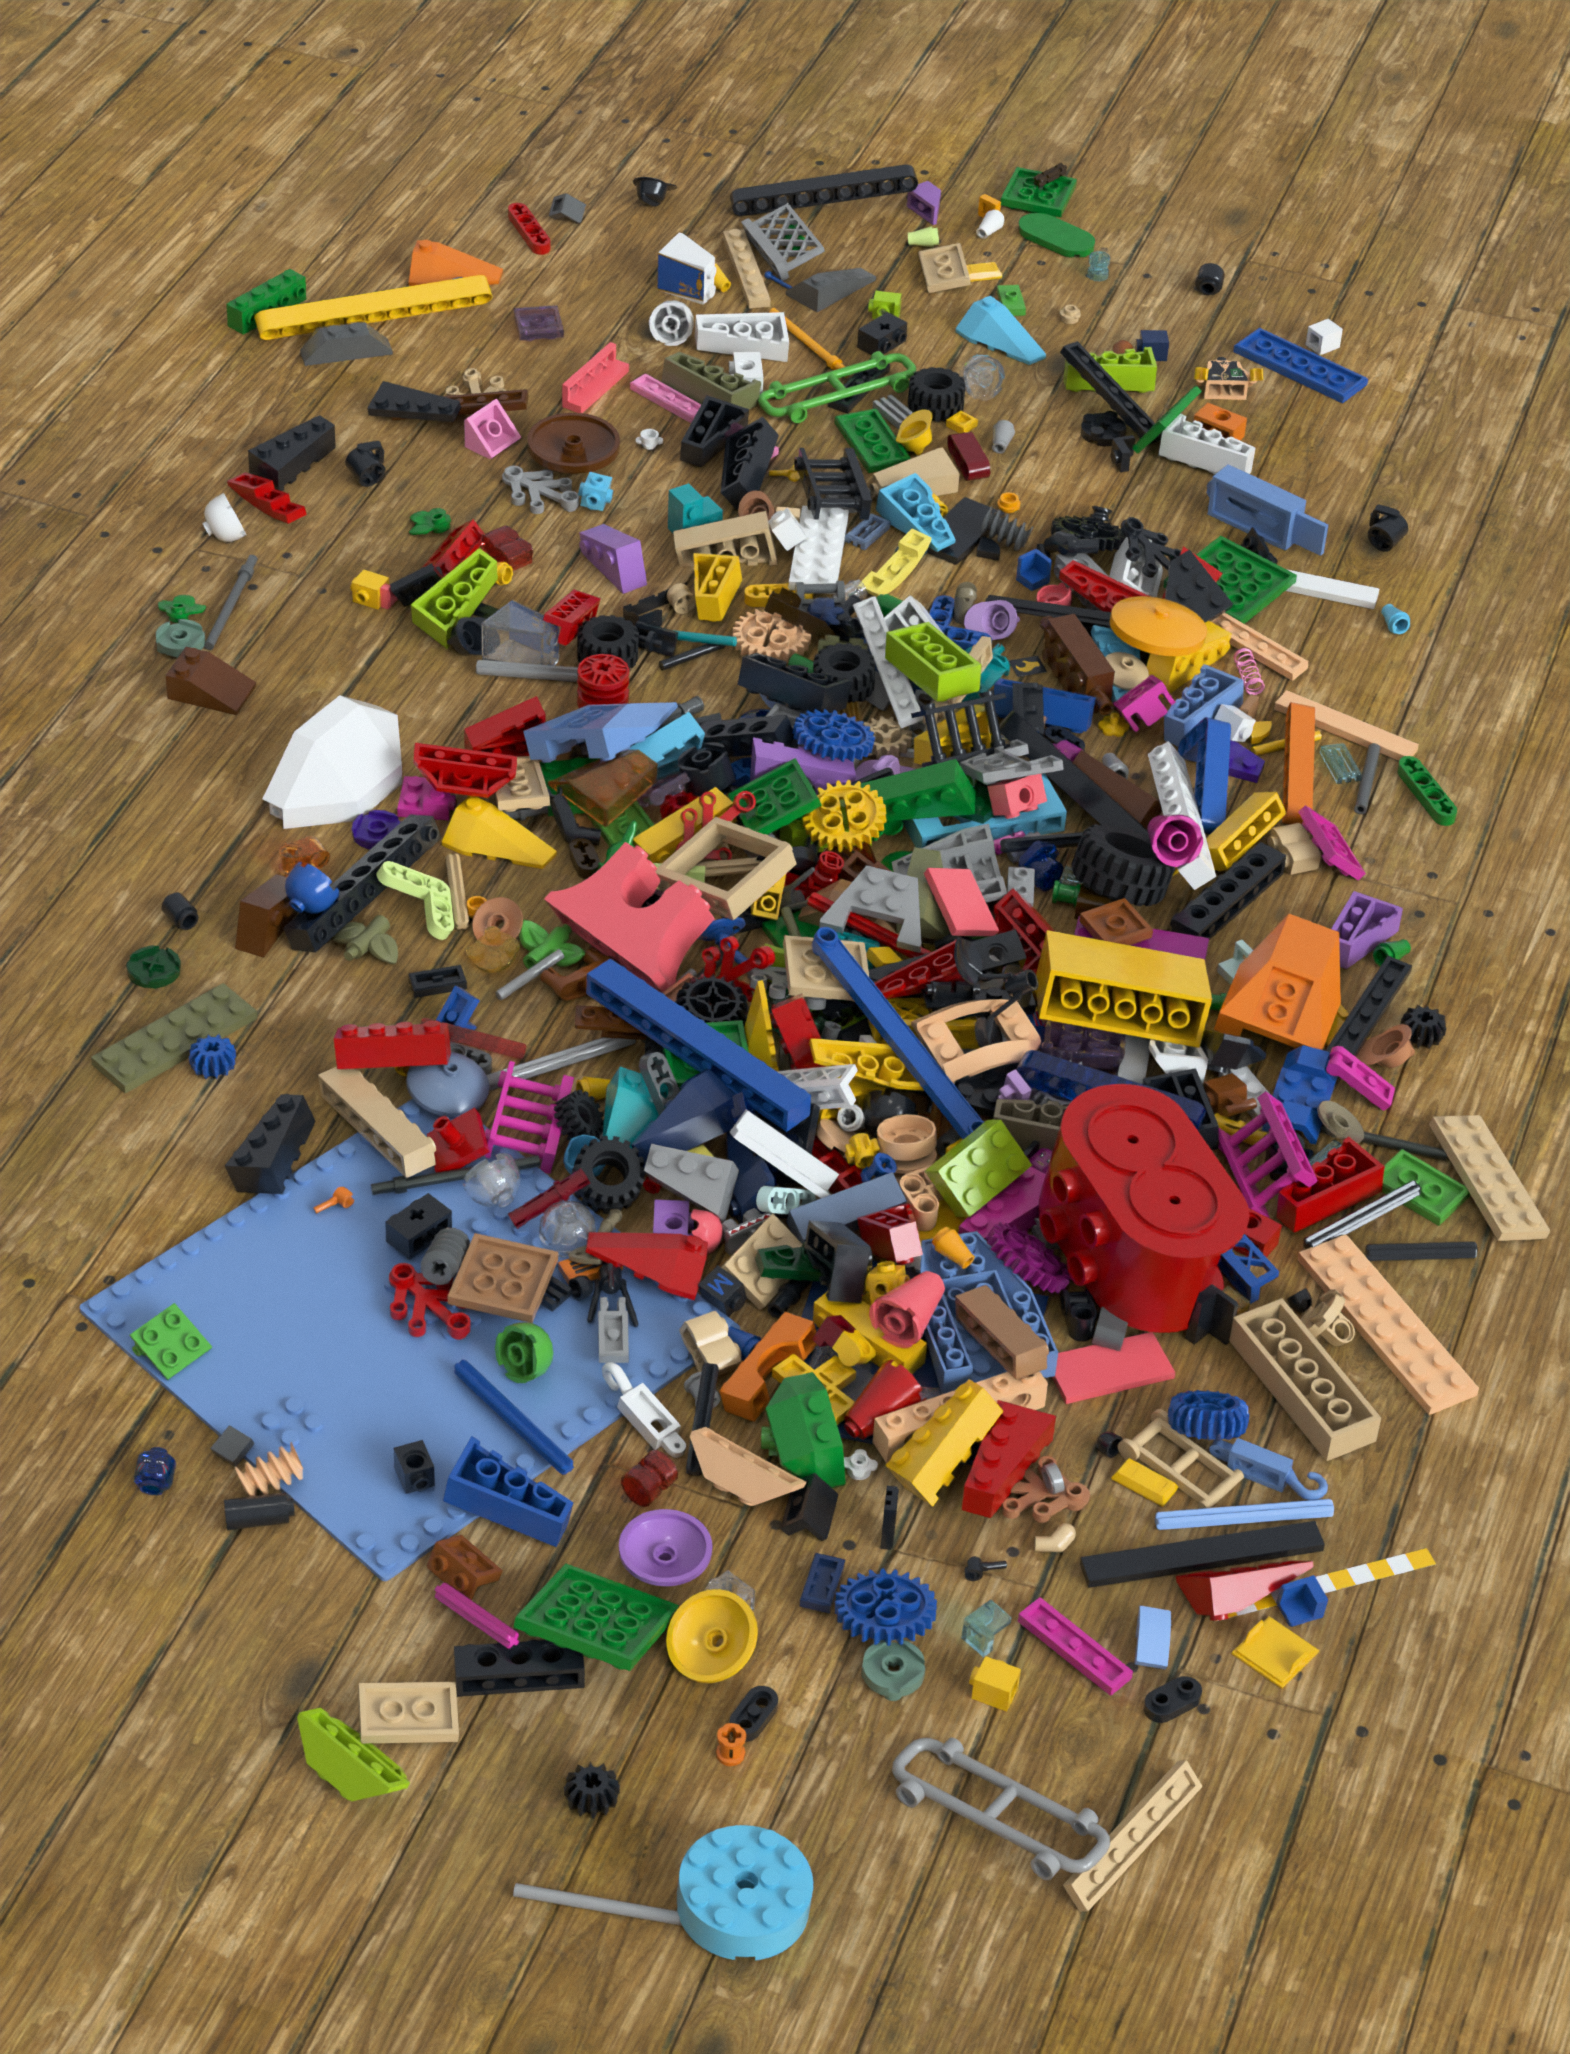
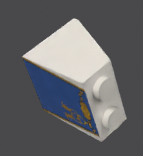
[657,232,716,305]

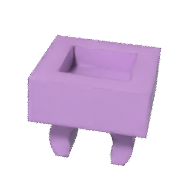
[998,1069,1032,1100]

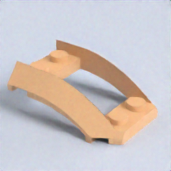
[911,999,1041,1084]

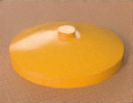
[1109,596,1207,656]

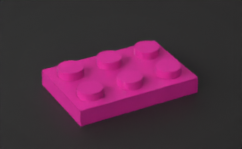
[1298,805,1366,881]

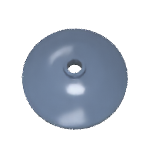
[406,1052,489,1117]

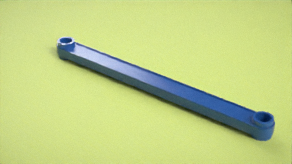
[812,927,984,1139]

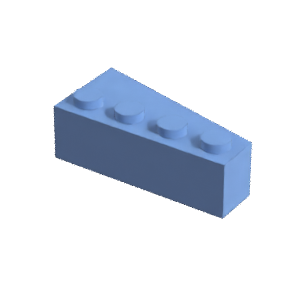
[1164,664,1244,747]

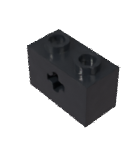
[857,312,907,355]
[385,1193,452,1260]

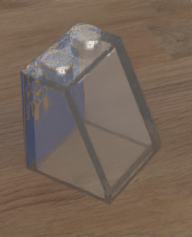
[482,600,559,666]

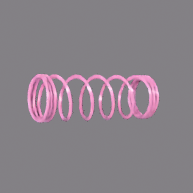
[1233,648,1265,695]

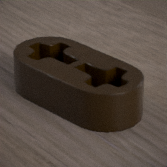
[569,838,600,879]

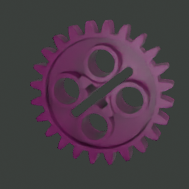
[986,1222,1071,1293]

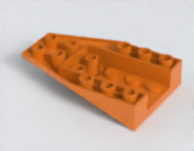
[1214,914,1341,1050]

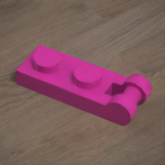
[1326,1046,1395,1111]

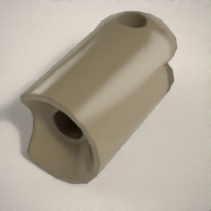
[953,582,977,625]

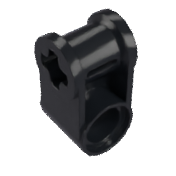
[1060,1288,1097,1342]

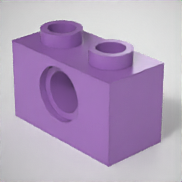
[653,1200,694,1236]

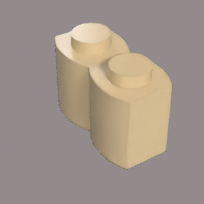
[1267,823,1321,875]
[679,1310,742,1376]

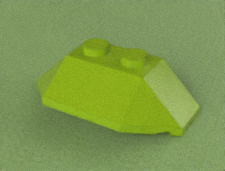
[297,1707,410,1802]

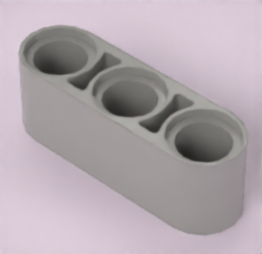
[1114,1034,1150,1086]

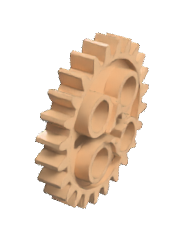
[732,608,811,663]

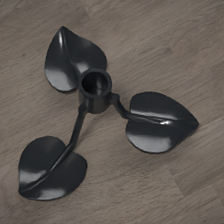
[954,936,1038,1048]

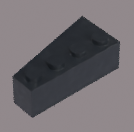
[248,415,336,491]
[721,416,779,511]
[225,1094,316,1194]

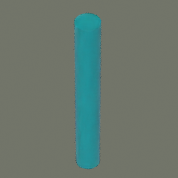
[673,630,737,646]

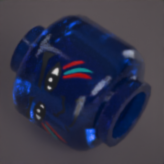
[133,1447,176,1495]

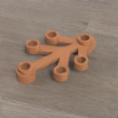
[1002,1456,1090,1523]

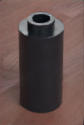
[224,1492,295,1531]

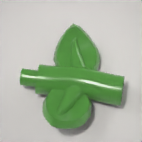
[519,919,585,969]

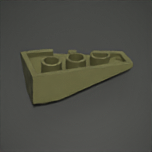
[896,847,950,940]

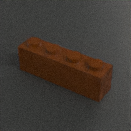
[1073,750,1162,829]

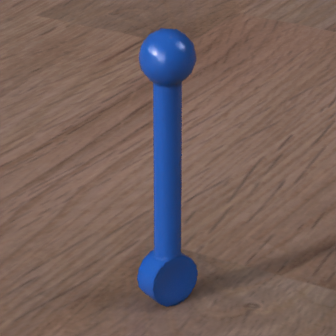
[764,271,792,290]

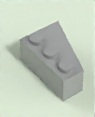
[644,1144,739,1223]

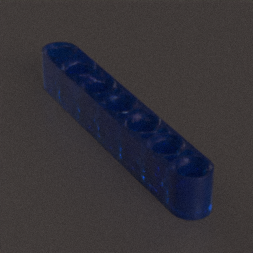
[1016,1050,1206,1130]

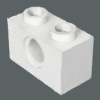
[729,352,764,395]

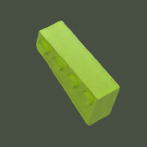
[1063,347,1157,393]
[411,548,498,649]

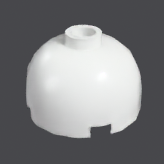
[649,300,694,346]
[202,493,247,542]

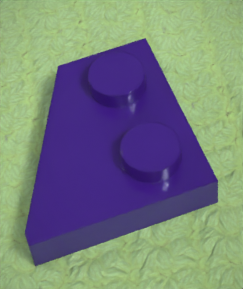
[1228,740,1265,783]

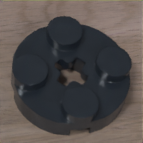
[1080,411,1126,447]

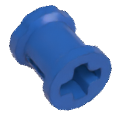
[860,1153,897,1183]

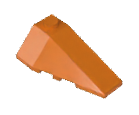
[409,240,503,286]

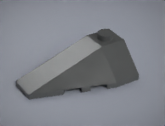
[786,268,876,312]

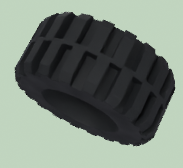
[1071,824,1175,907]

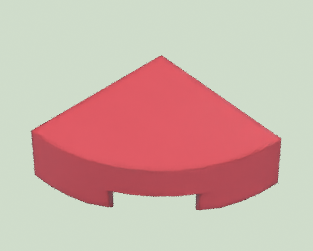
[380,584,398,609]

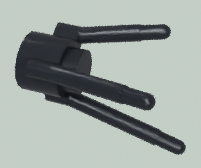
[587,1263,639,1327]

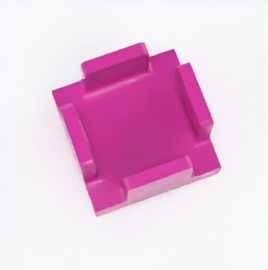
[1113,674,1176,732]

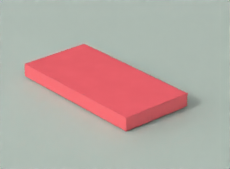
[1052,1332,1175,1404]

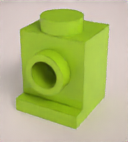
[868,291,902,319]

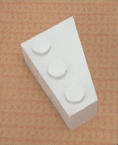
[884,595,945,635]

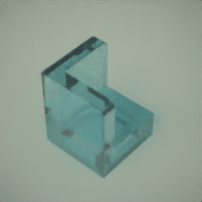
[962,1599,1012,1657]

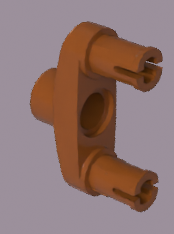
[540,947,619,1001]

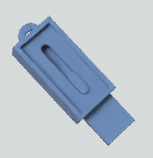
[1206,464,1328,556]

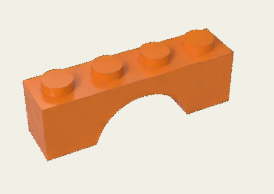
[719,1312,817,1422]

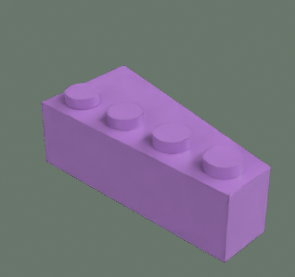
[750,737,856,795]

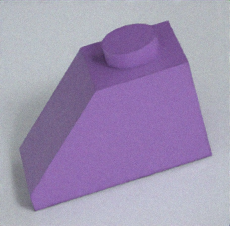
[907,181,941,225]

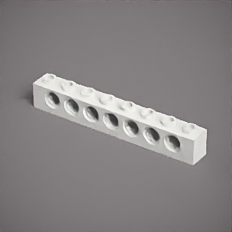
[1148,741,1216,890]

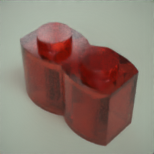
[481,525,533,571]

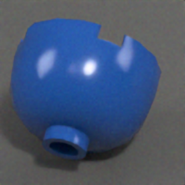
[285,862,339,914]

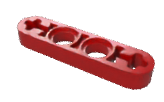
[508,203,551,255]

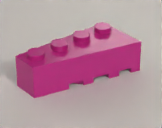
[958,1167,1046,1242]

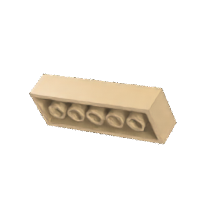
[1229,1298,1381,1462]

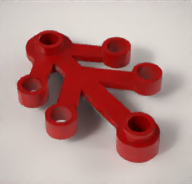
[675,791,756,861]
[698,936,775,1002]
[389,1263,471,1340]

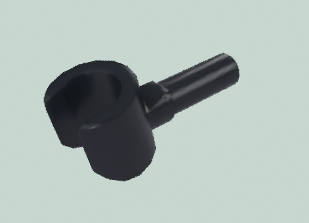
[965,1556,1007,1581]

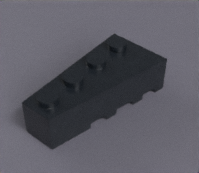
[737,653,852,713]

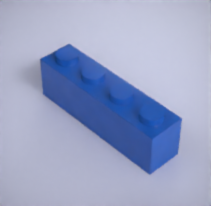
[994,678,1096,733]

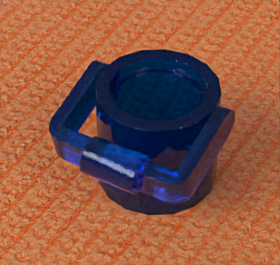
[1018,841,1064,892]

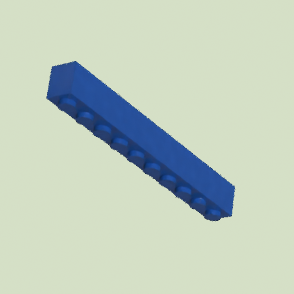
[586,959,811,1132]

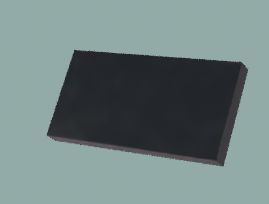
[926,497,1005,565]

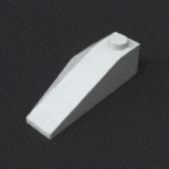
[1149,1039,1209,1085]

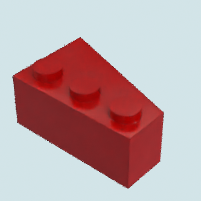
[464,696,546,757]
[770,993,825,1070]

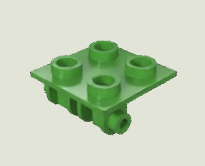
[129,1303,212,1380]

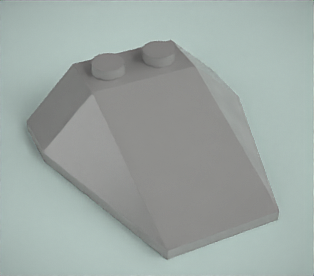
[892,824,1007,902]

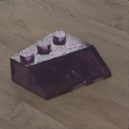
[1036,1020,1126,1072]

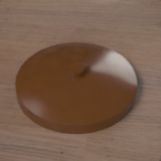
[528,413,620,474]

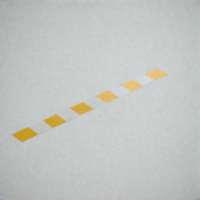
[1216,1548,1436,1621]

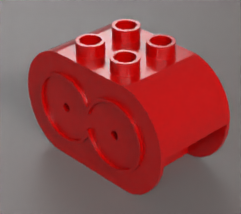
[1039,1084,1249,1333]

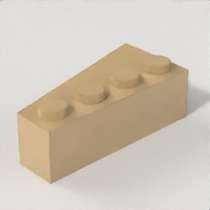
[673,511,778,567]

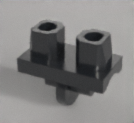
[635,621,678,657]

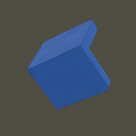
[1016,549,1052,591]
[1276,1575,1328,1627]

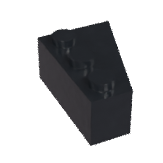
[1143,1068,1219,1150]

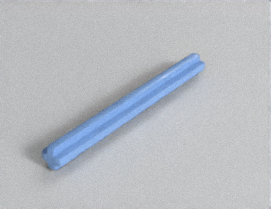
[1155,1499,1334,1530]

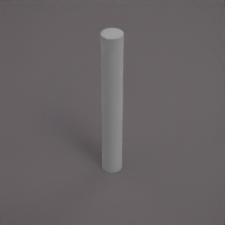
[495,949,564,1001]

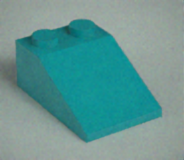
[603,1067,669,1149]

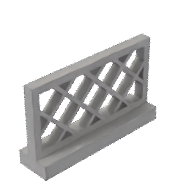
[741,203,825,281]

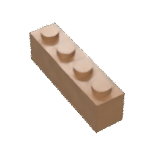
[955,1285,1049,1380]

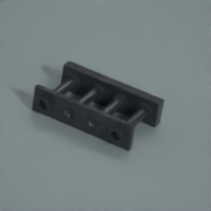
[794,448,872,520]
[911,690,1010,767]

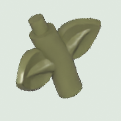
[331,915,398,964]

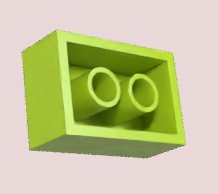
[925,1120,1032,1217]

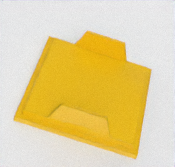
[1231,1616,1319,1689]

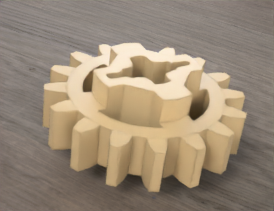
[863,716,912,759]

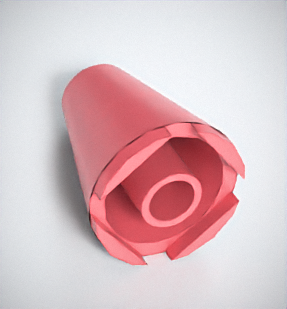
[869,1271,945,1348]

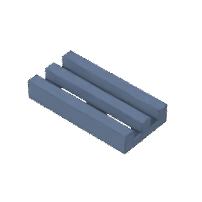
[845,513,891,550]

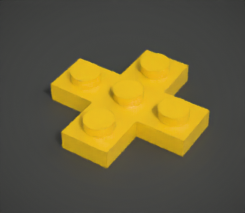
[772,1353,857,1425]

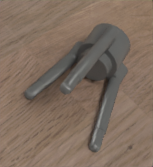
[780,867,815,912]

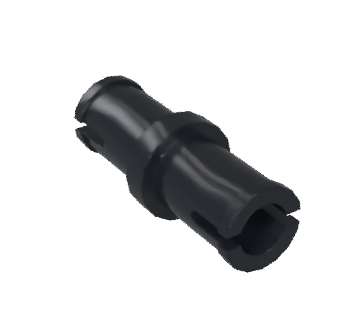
[767,1279,811,1319]

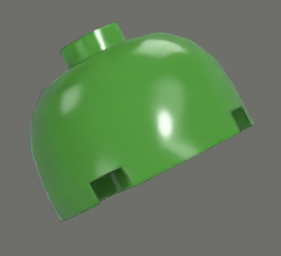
[495,1322,554,1383]

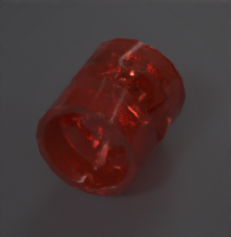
[621,1450,678,1507]

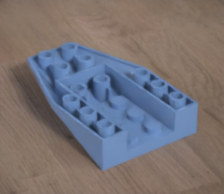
[523,702,678,763]
[920,1231,1058,1394]

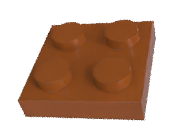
[1079,898,1153,945]

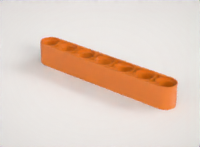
[1282,702,1315,825]

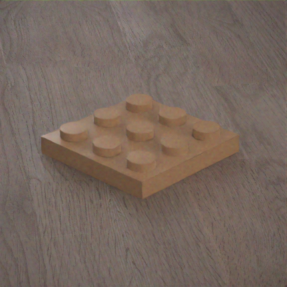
[448,1233,558,1323]

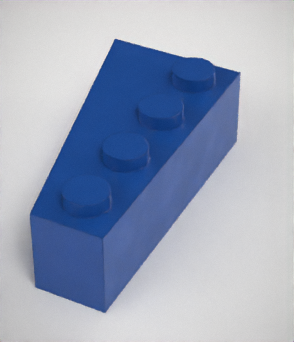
[443,1436,574,1547]

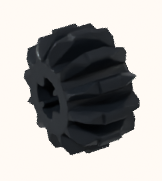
[1400,1004,1447,1049]
[564,1761,620,1819]

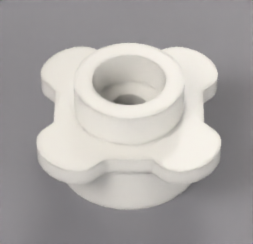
[636,429,663,450]
[844,1449,878,1480]

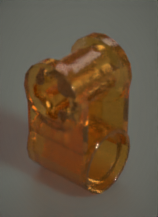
[279,835,330,877]

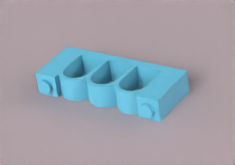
[902,773,1067,848]

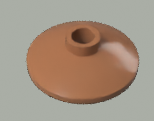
[472,897,523,948]

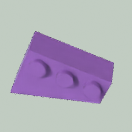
[1331,891,1403,969]

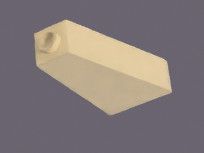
[870,447,959,500]

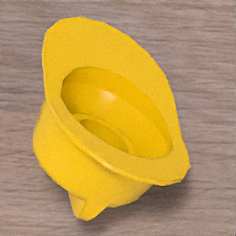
[896,409,932,456]

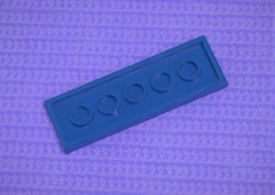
[1233,328,1368,404]

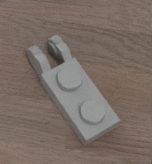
[598,1297,629,1363]

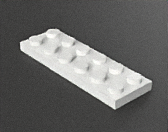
[788,506,849,594]

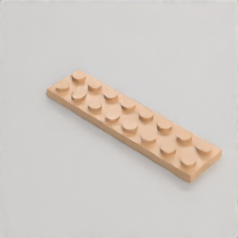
[1297,1234,1479,1415]

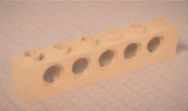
[873,1371,1048,1463]

